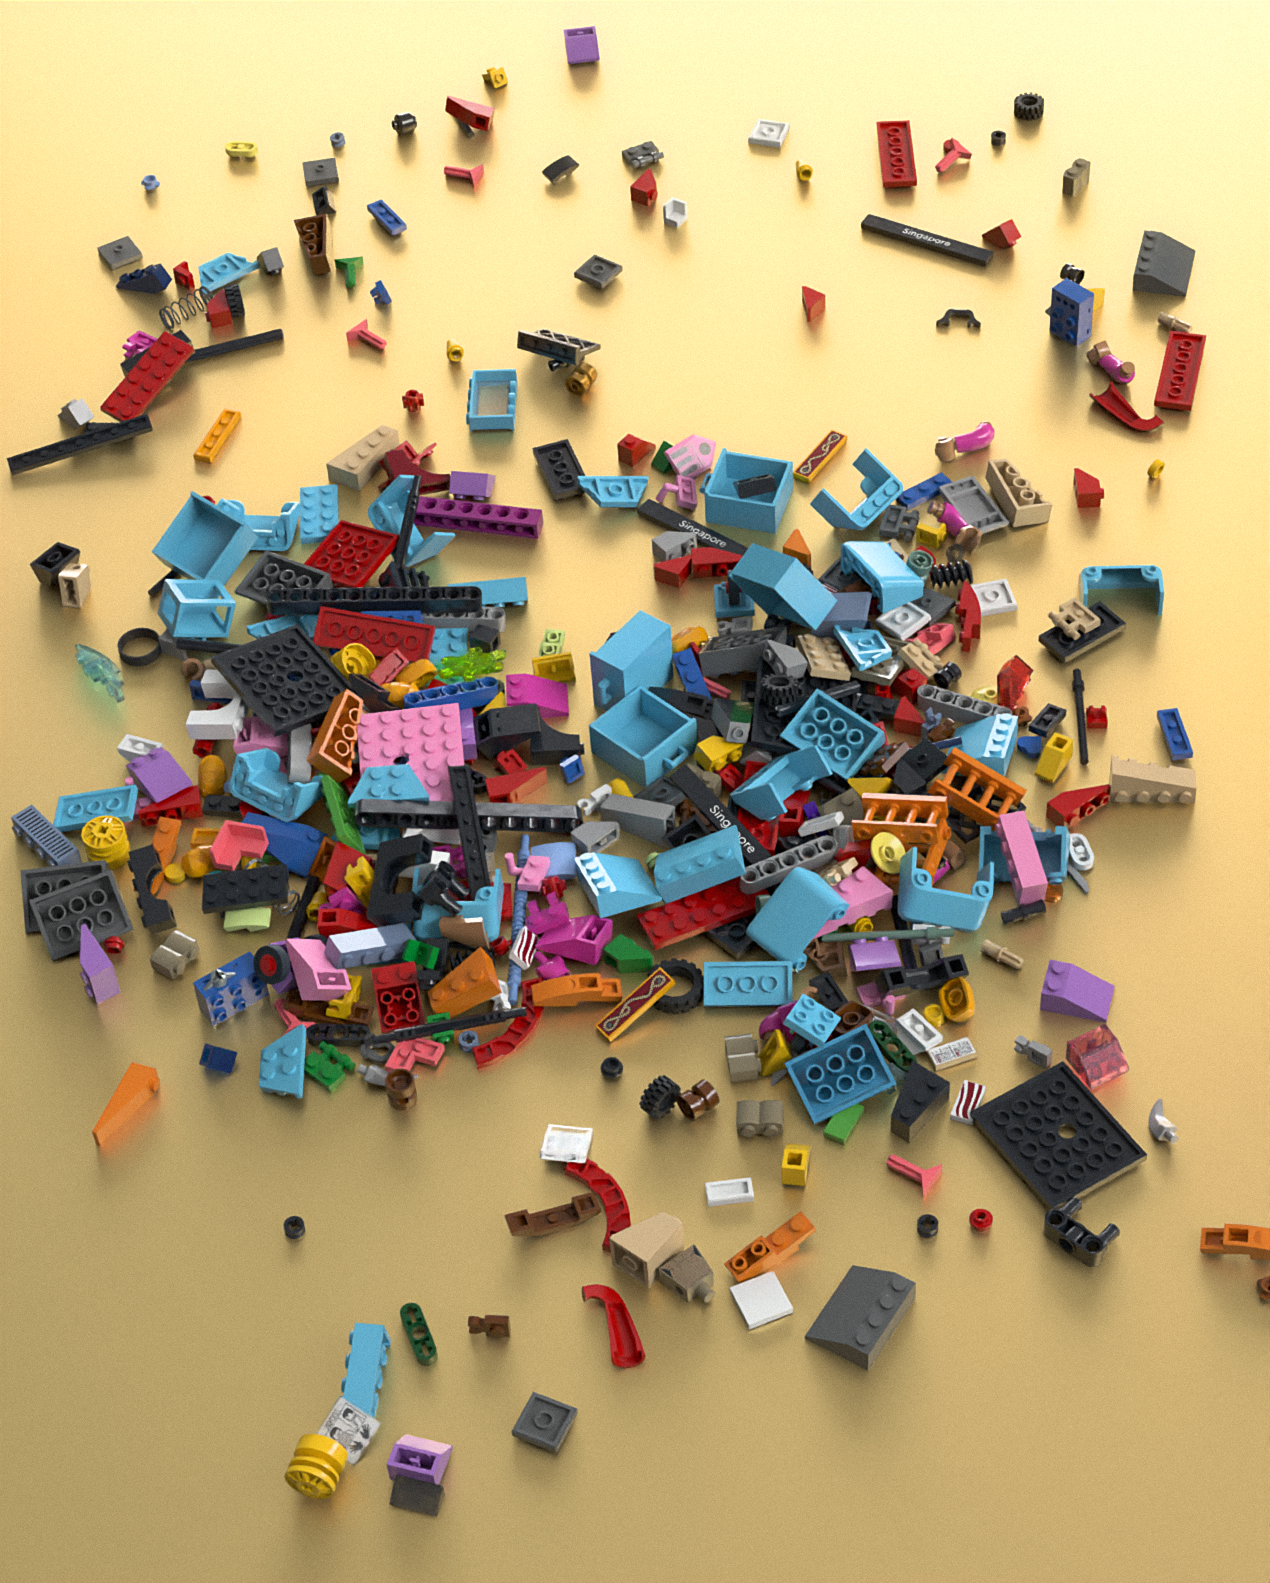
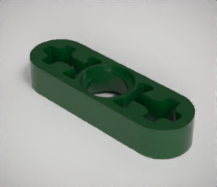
[869,1020,917,1076]
[400,1303,438,1366]

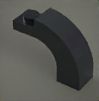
[417,938,451,989]

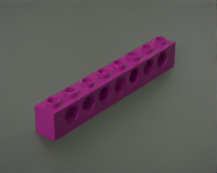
[414,496,544,539]

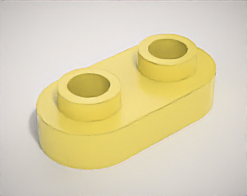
[225,141,258,158]

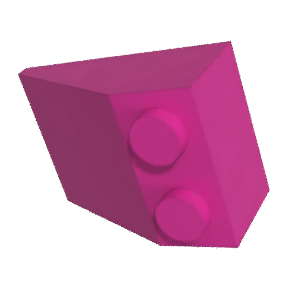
[506,673,569,718]

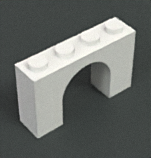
[185,670,248,739]
[398,828,460,880]

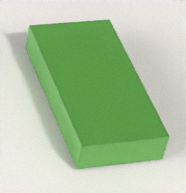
[823,1104,864,1144]

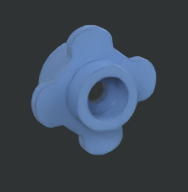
[141,175,160,190]

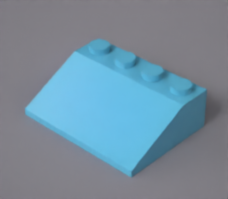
[780,688,885,781]
[941,714,1018,777]
[654,825,746,904]
[574,853,662,918]

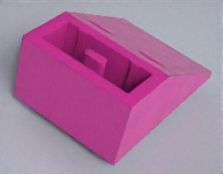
[535,915,613,965]

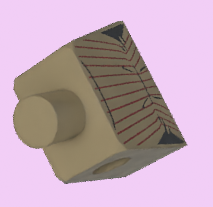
[659,1244,715,1303]

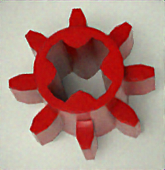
[402,389,424,412]
[540,875,567,899]

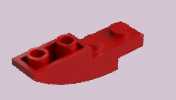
[955,581,981,652]

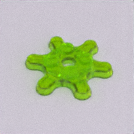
[437,647,507,682]

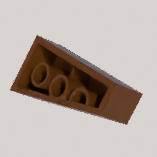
[293,213,332,275]

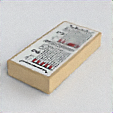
[926,1036,977,1071]

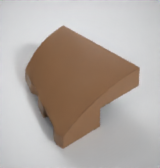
[439,915,490,952]
[804,938,848,977]

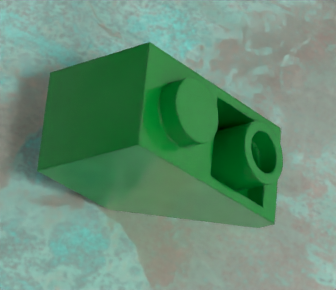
[603,934,653,974]

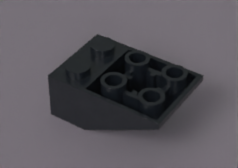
[473,703,541,760]

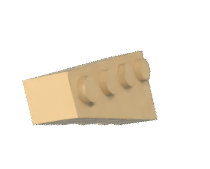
[326,425,400,491]
[985,458,1053,527]
[1109,755,1197,803]

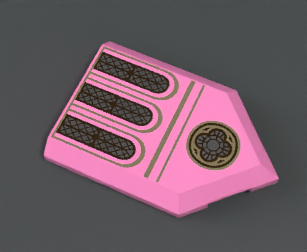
[664,434,716,479]

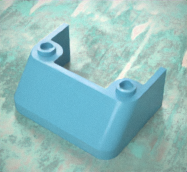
[810,448,904,530]
[368,475,455,567]
[1078,565,1164,615]
[730,744,833,822]
[898,847,994,933]
[412,868,504,942]

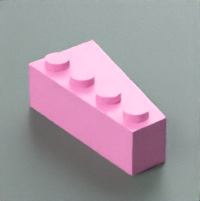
[995,811,1048,905]
[812,866,893,940]

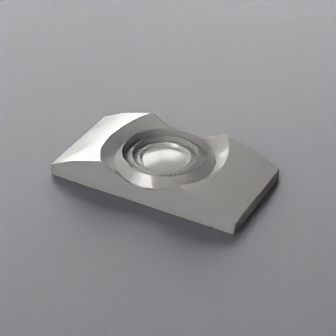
[939,476,1009,534]

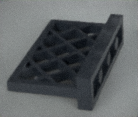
[517,328,601,365]
[945,783,1027,844]

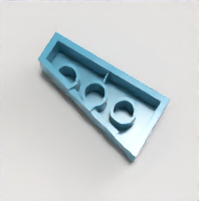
[341,1323,391,1419]

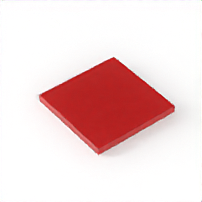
[304,520,399,588]

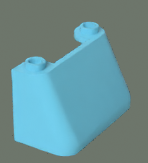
[223,500,300,551]
[841,541,924,614]
[229,748,324,822]
[979,826,1070,885]
[746,867,850,973]

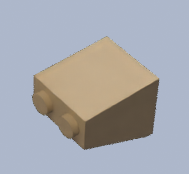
[609,1212,684,1288]

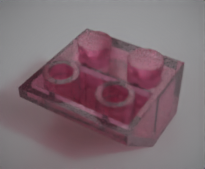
[1066,1024,1129,1090]

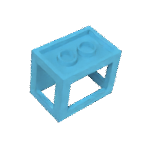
[157,579,236,640]

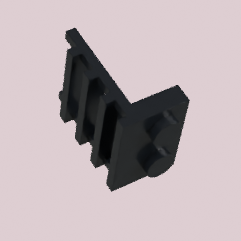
[378,561,430,587]

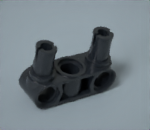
[419,860,470,917]
[1043,1197,1120,1267]

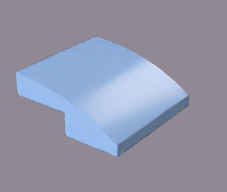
[531,842,577,881]

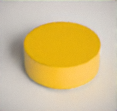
[1147,459,1165,478]
[165,863,187,883]
[923,1004,946,1026]

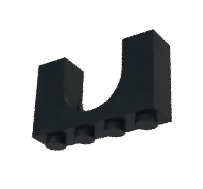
[366,834,434,927]

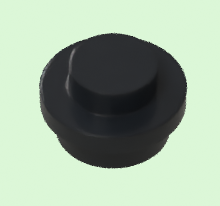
[601,1057,623,1079]

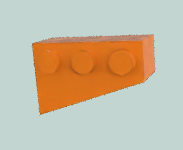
[428,947,502,1019]

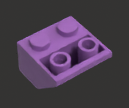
[563,26,600,64]
[387,1434,453,1491]

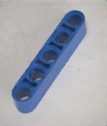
[403,677,498,710]

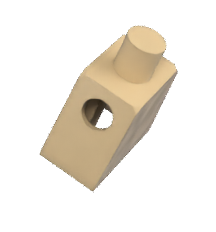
[58,563,91,608]

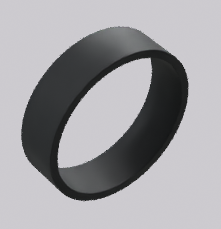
[117,628,162,666]

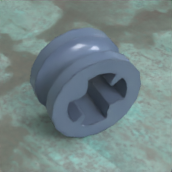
[330,132,346,147]
[458,1030,479,1053]

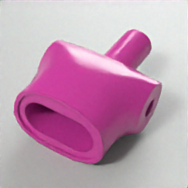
[534,951,570,980]

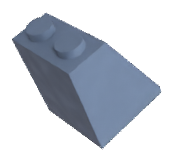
[811,592,872,642]

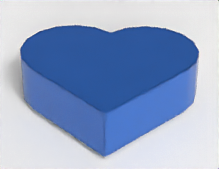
[1017,736,1041,758]

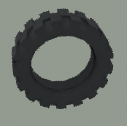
[646,958,704,1014]

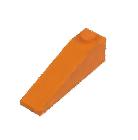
[92,1062,160,1146]

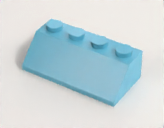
[447,577,528,607]

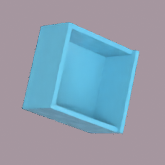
[699,448,793,534]
[152,491,258,586]
[728,543,838,630]
[589,610,674,711]
[589,685,698,788]

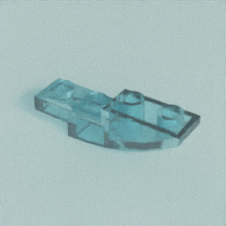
[75,644,125,703]

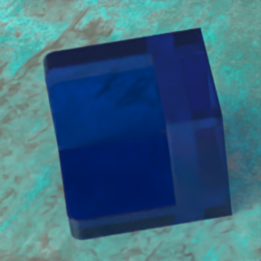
[199,1043,237,1073]

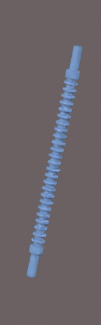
[507,834,530,1005]

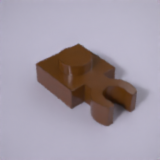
[927,718,956,743]
[468,1315,511,1338]

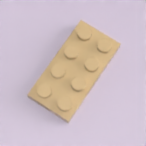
[796,634,851,681]

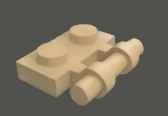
[1048,598,1101,640]
[897,638,944,680]
[818,857,858,887]

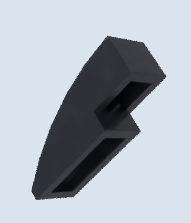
[348,673,402,713]

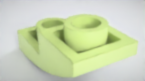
[538,629,565,657]
[223,907,271,932]

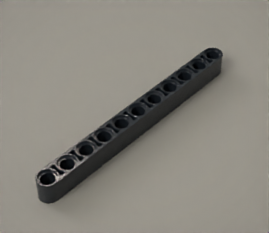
[266,586,482,615]
[354,799,584,833]

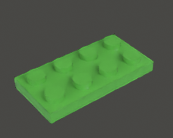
[321,774,366,854]

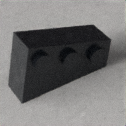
[890,1061,950,1143]

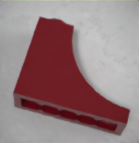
[383,449,451,495]

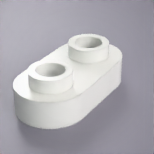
[1069,833,1094,870]

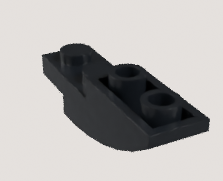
[648,687,714,722]

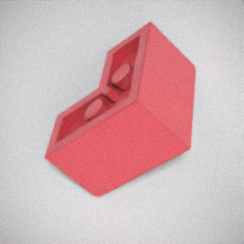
[209,820,269,871]

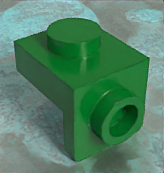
[402,939,440,969]
[427,1012,454,1045]

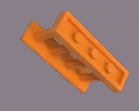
[928,747,1027,831]
[852,793,949,844]
[875,817,951,888]

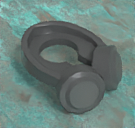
[360,1033,395,1064]

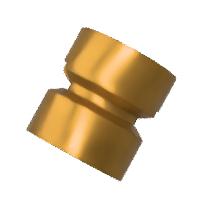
[565,362,597,396]

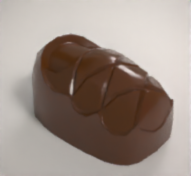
[831,1001,873,1038]

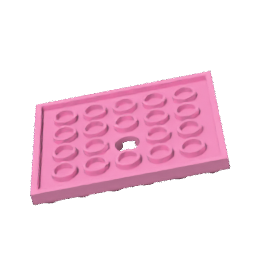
[357,703,464,802]

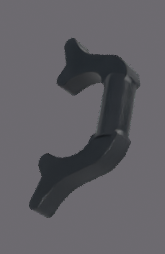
[936,308,981,328]

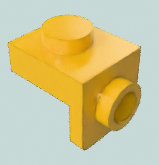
[481,66,508,88]

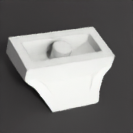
[117,734,163,762]
[896,1009,943,1055]

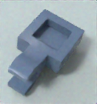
[921,707,942,740]

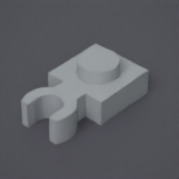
[717,616,753,636]
[1014,1035,1052,1070]

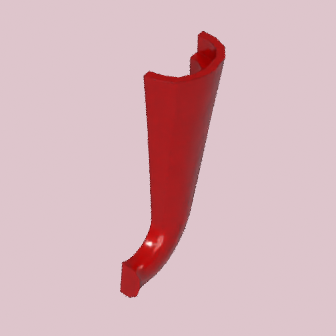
[1089,382,1164,432]
[582,1284,646,1368]

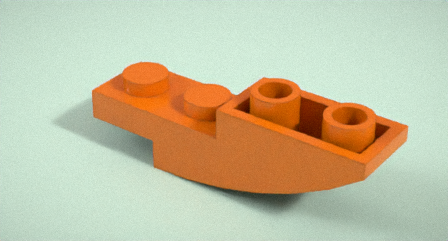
[133,817,182,895]
[531,973,623,1006]
[724,1211,816,1282]
[1200,1223,1270,1260]

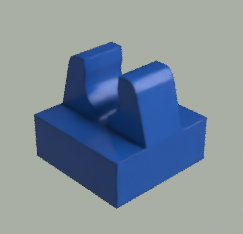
[370,280,393,305]
[559,755,585,784]

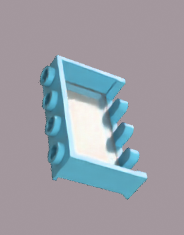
[466,369,517,432]

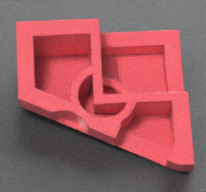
[904,623,956,655]

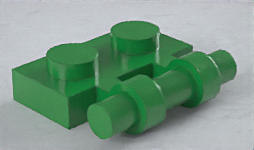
[304,1041,356,1092]

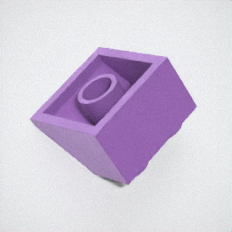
[449,471,496,500]

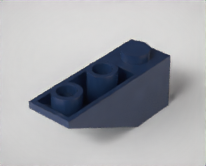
[116,263,172,294]

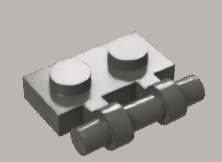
[622,141,664,168]
[879,505,920,541]

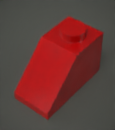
[630,169,658,206]
[981,219,1022,249]
[205,289,233,329]
[617,433,656,467]
[1073,468,1104,508]
[890,668,927,705]
[834,839,872,873]

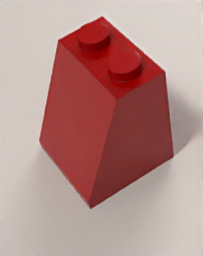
[323,841,374,903]

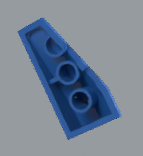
[242,812,327,878]

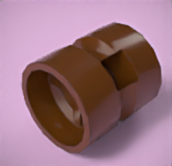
[385,1068,417,1111]
[676,1079,720,1121]

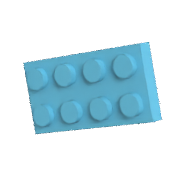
[300,484,339,544]
[425,628,468,689]
[53,785,138,832]
[704,961,793,1007]

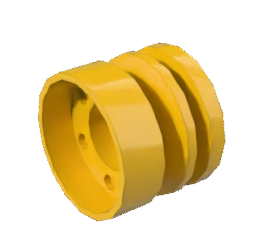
[328,643,377,683]
[81,815,131,871]
[284,1434,348,1499]

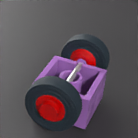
[253,934,328,994]

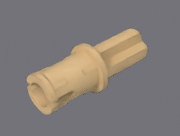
[1158,312,1192,333]
[980,939,1023,969]

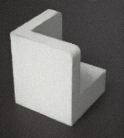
[663,197,688,228]

